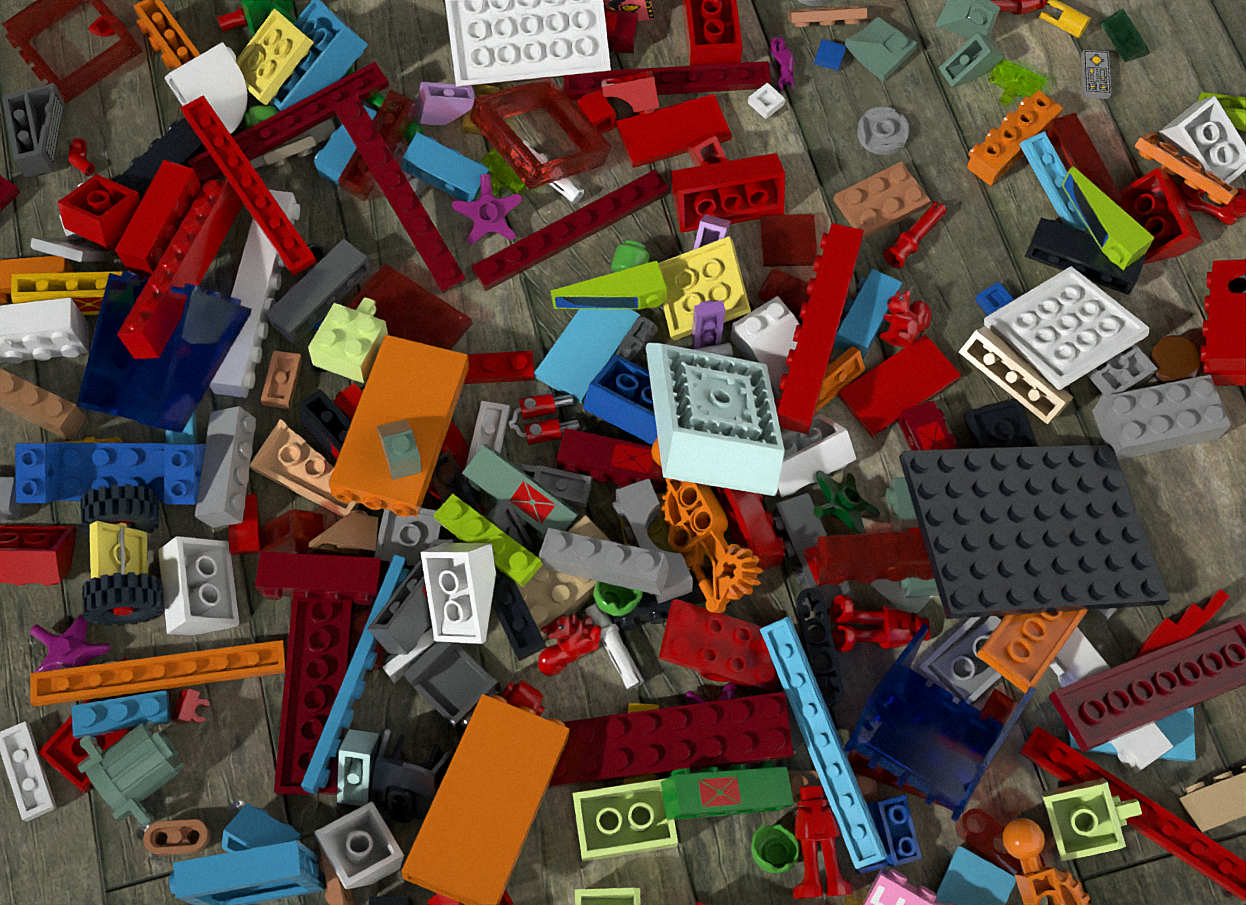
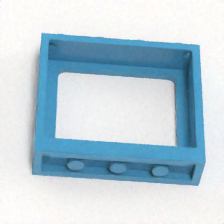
[169,840,325,905]

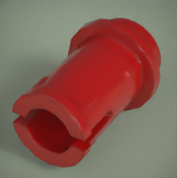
[217,7,248,33]

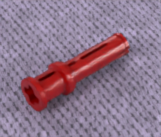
[883,202,947,269]

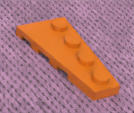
[1134,130,1238,205]

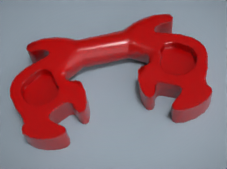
[1178,178,1246,226]

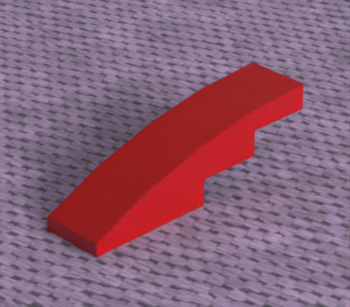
[1130,589,1230,661]

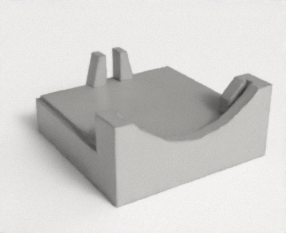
[1086,344,1157,399]

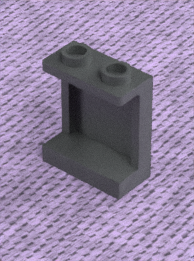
[403,641,501,731]

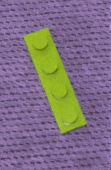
[433,494,543,587]

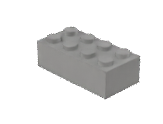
[1092,375,1231,460]

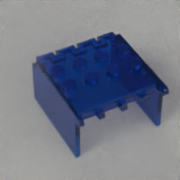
[843,624,1036,822]

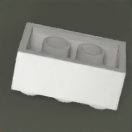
[776,413,856,497]
[158,536,239,635]

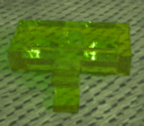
[988,58,1048,107]
[479,146,536,196]

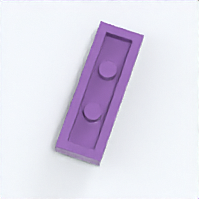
[691,300,725,349]

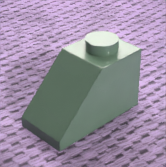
[939,32,1004,88]
[377,419,422,480]

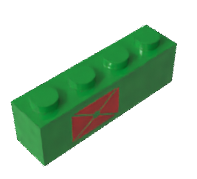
[661,763,794,821]

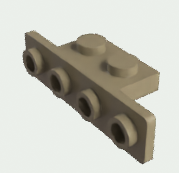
[250,118,336,169]

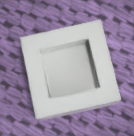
[748,83,785,119]

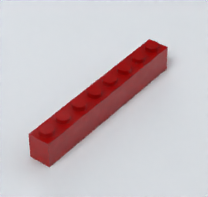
[117,180,243,359]
[775,223,864,435]

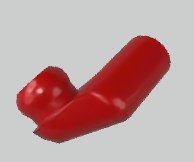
[68,138,95,176]

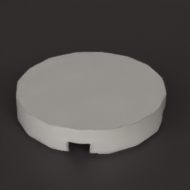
[857,106,910,155]

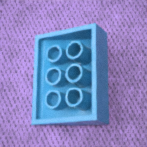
[271,0,368,111]

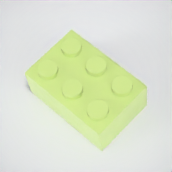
[573,778,678,862]

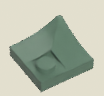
[935,0,1000,39]
[845,17,917,82]

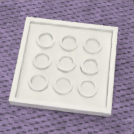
[984,266,1149,390]

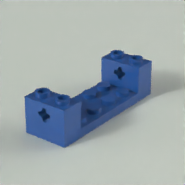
[15,442,206,504]

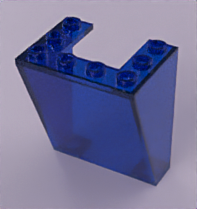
[77,271,252,433]

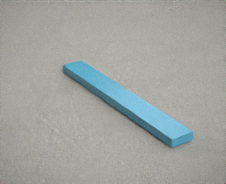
[760,617,888,869]

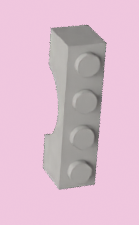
[613,479,693,604]

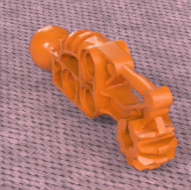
[651,437,764,613]
[1002,817,1092,905]

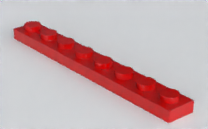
[180,95,317,276]
[1019,726,1246,901]

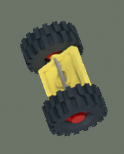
[80,484,163,626]

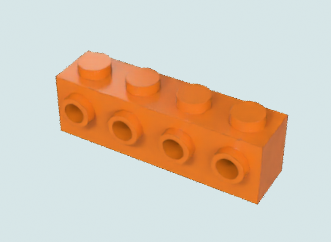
[133,0,200,70]
[967,90,1063,186]

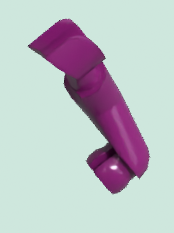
[770,37,795,91]

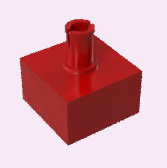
[57,174,141,250]

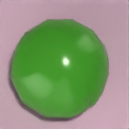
[593,581,643,616]
[751,824,800,874]

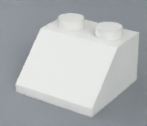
[314,802,404,889]

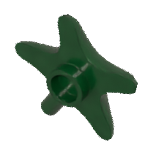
[814,471,880,534]

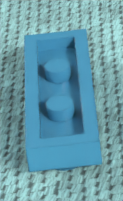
[71,690,171,739]

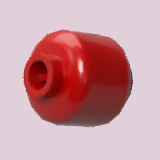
[500,680,545,717]

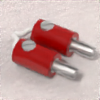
[509,392,580,446]

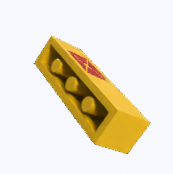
[11,271,133,315]

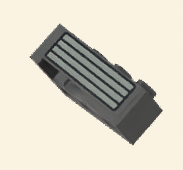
[2,83,65,178]

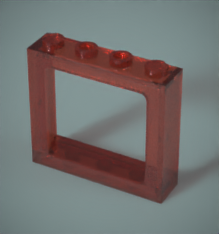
[2,0,142,104]
[469,77,611,190]

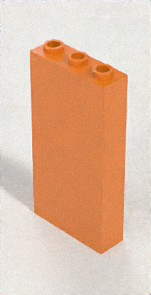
[329,335,469,517]
[401,694,570,905]

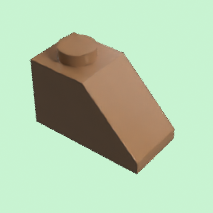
[308,510,378,557]

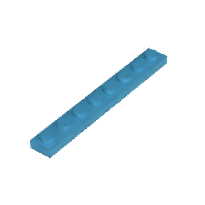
[301,554,410,795]

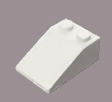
[1159,96,1246,184]
[730,296,799,399]
[421,543,496,644]

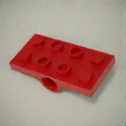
[658,599,778,694]

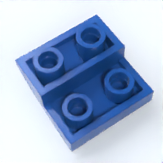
[851,795,922,874]

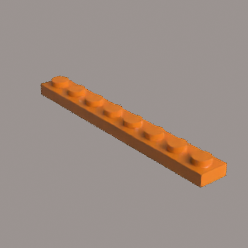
[30,640,286,707]

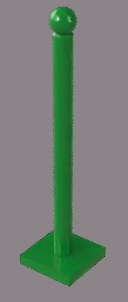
[241,0,424,143]

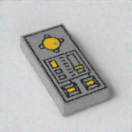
[1081,50,1111,99]

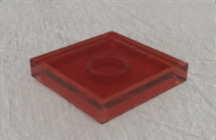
[760,214,818,267]

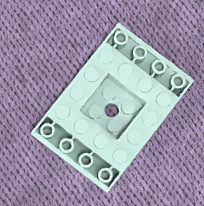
[646,343,785,496]

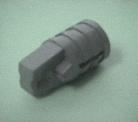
[616,317,658,363]

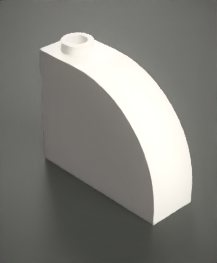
[164,42,247,134]

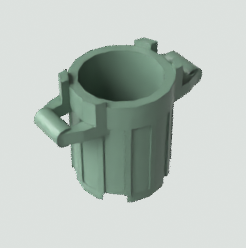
[77,720,185,826]

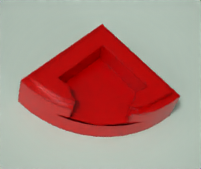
[88,11,126,37]

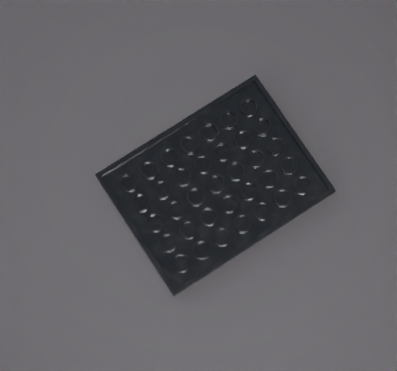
[899,444,1170,619]

